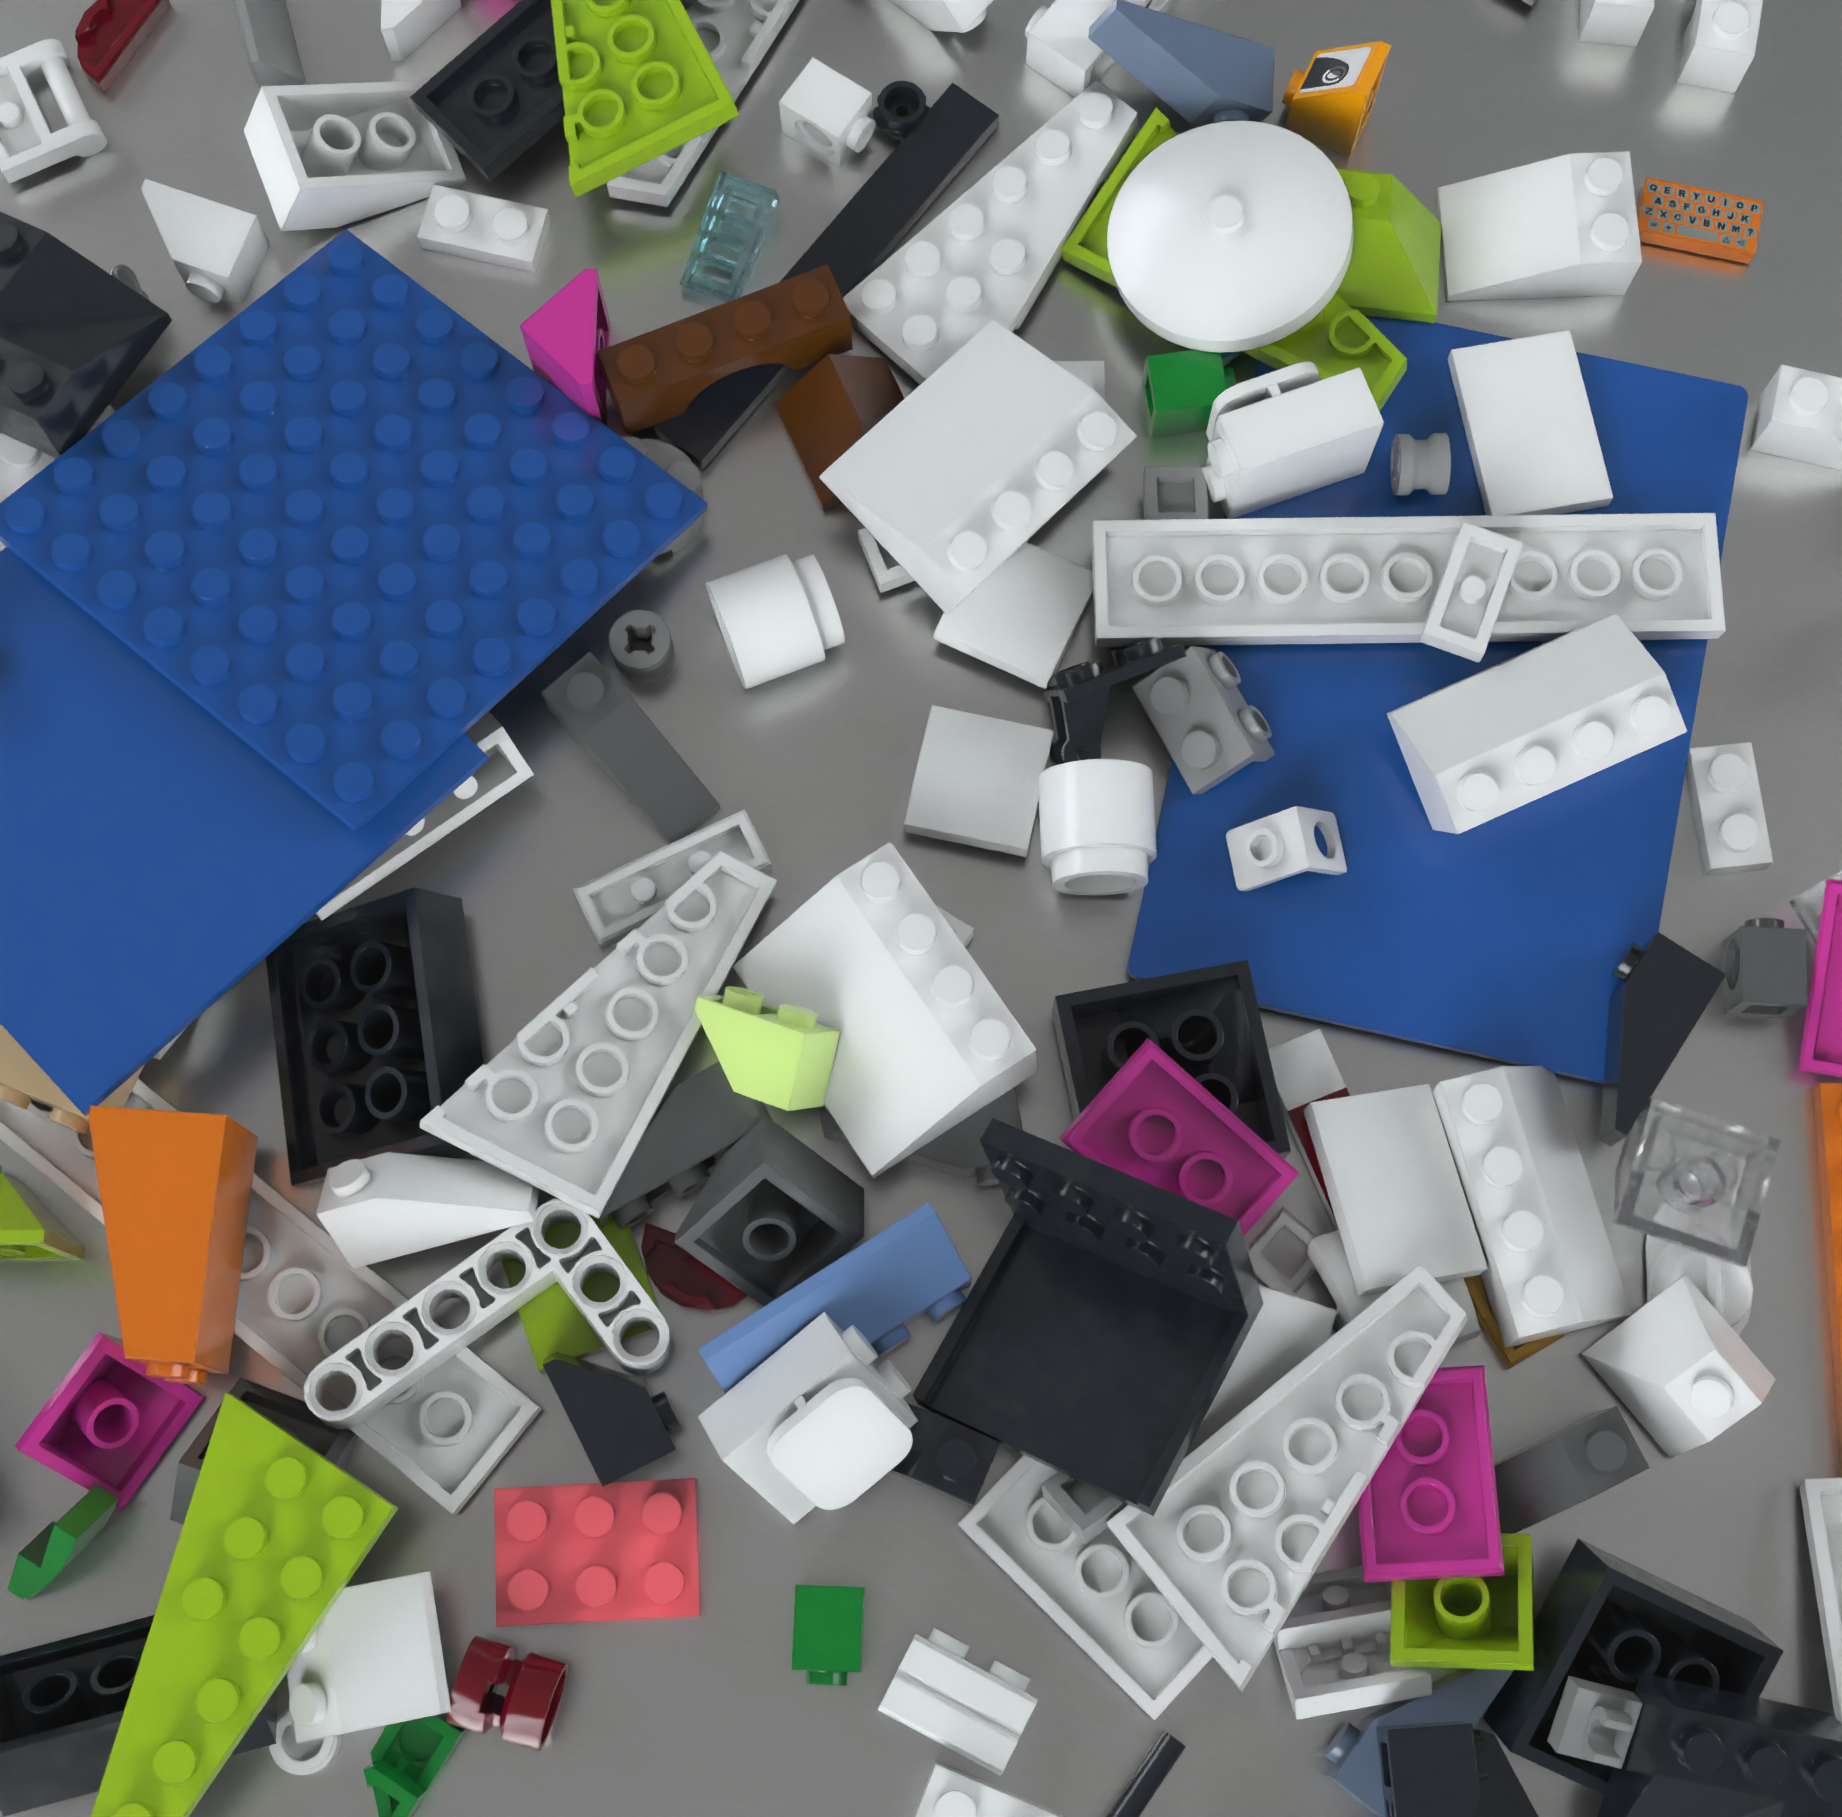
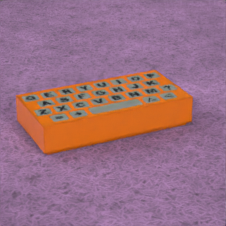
[1637,177,1764,264]

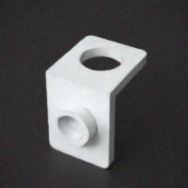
[1226,806,1347,891]

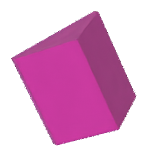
[520,269,611,426]
[15,1332,204,1509]

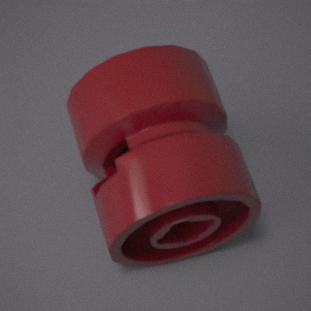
[447,1636,568,1751]

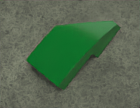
[7,1484,118,1600]
[363,1713,467,1817]

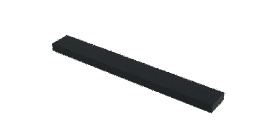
[654,82,999,470]

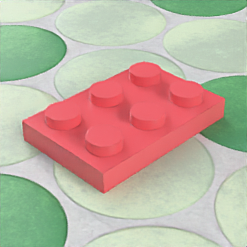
[494,1478,702,1627]

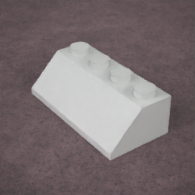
[1387,614,1687,834]
[1432,1066,1632,1348]

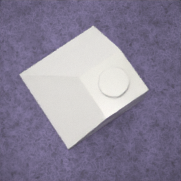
[1582,1274,1776,1458]

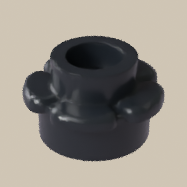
[873,81,930,140]

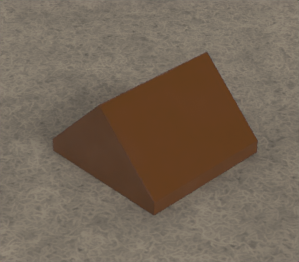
[775,354,905,511]

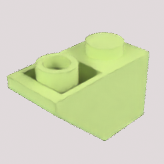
[695,986,840,1111]

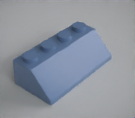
[697,1202,972,1393]

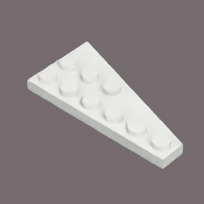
[1106,1263,1467,1692]

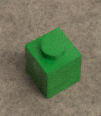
[1142,350,1236,437]
[792,1585,865,1686]

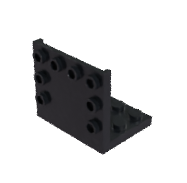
[912,1118,1264,1516]

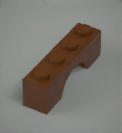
[597,264,853,435]

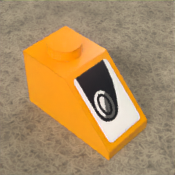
[1282,41,1392,157]

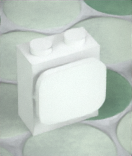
[1202,362,1384,519]
[698,1312,919,1524]

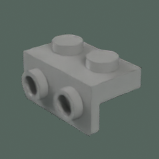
[1132,646,1275,795]

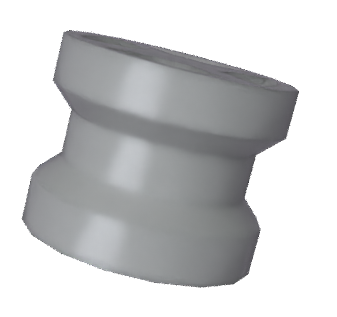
[1390,433,1451,495]
[608,610,675,685]

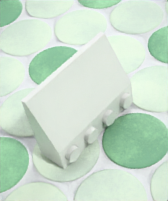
[819,319,1137,615]
[733,841,1038,1179]

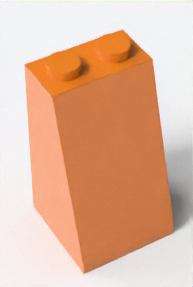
[89,1106,258,1385]

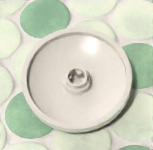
[1107,121,1354,353]

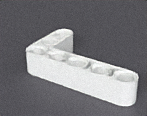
[304,1199,671,1429]

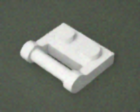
[0,39,107,184]

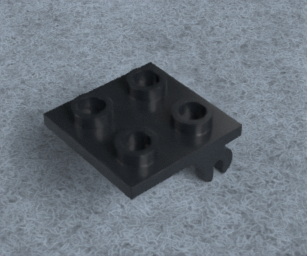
[1041,637,1187,765]

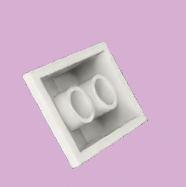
[244,80,466,231]
[1436,151,1642,301]

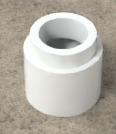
[706,554,845,689]
[1038,759,1157,896]

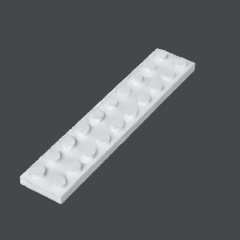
[1091,513,1726,647]
[0,1078,543,1515]

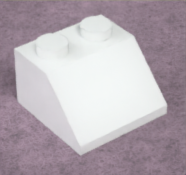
[287,1571,451,1743]

